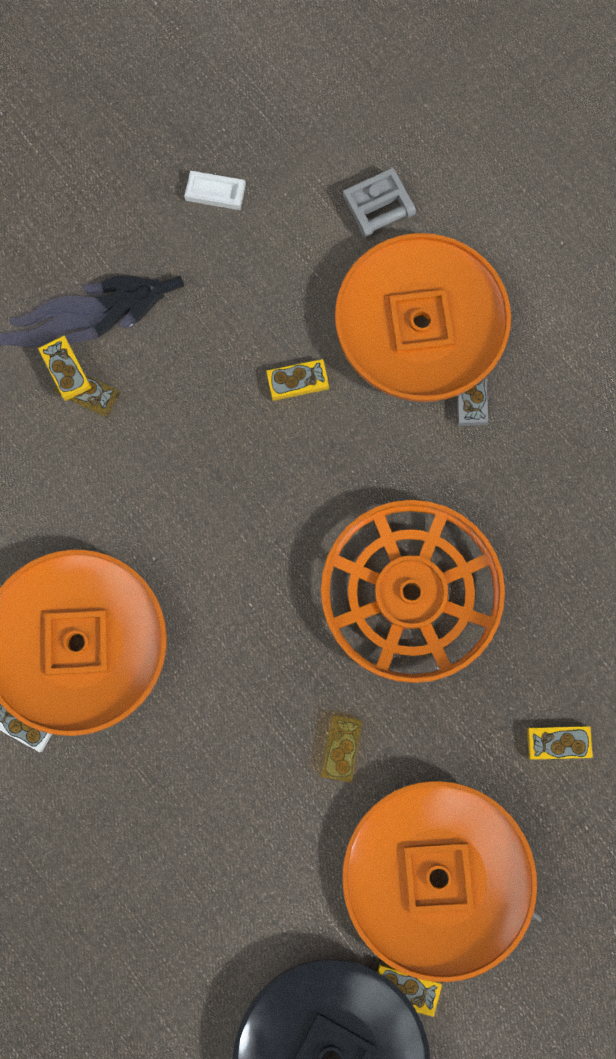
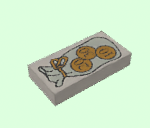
[457,378,488,426]

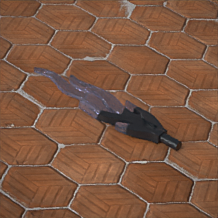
[0,275,185,347]

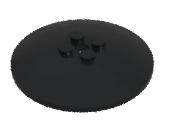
[233,959,430,1059]

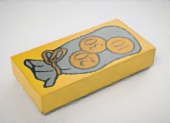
[38,335,91,401]
[266,359,329,401]
[527,726,593,760]
[378,963,442,1017]

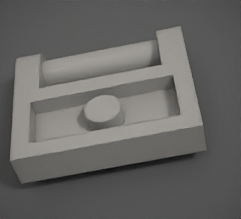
[343,168,416,238]

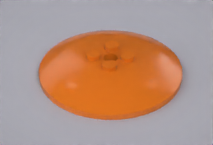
[335,233,511,402]
[0,550,167,736]
[343,781,537,982]

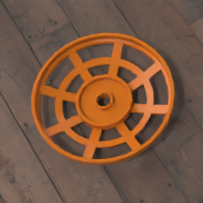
[321,500,505,683]

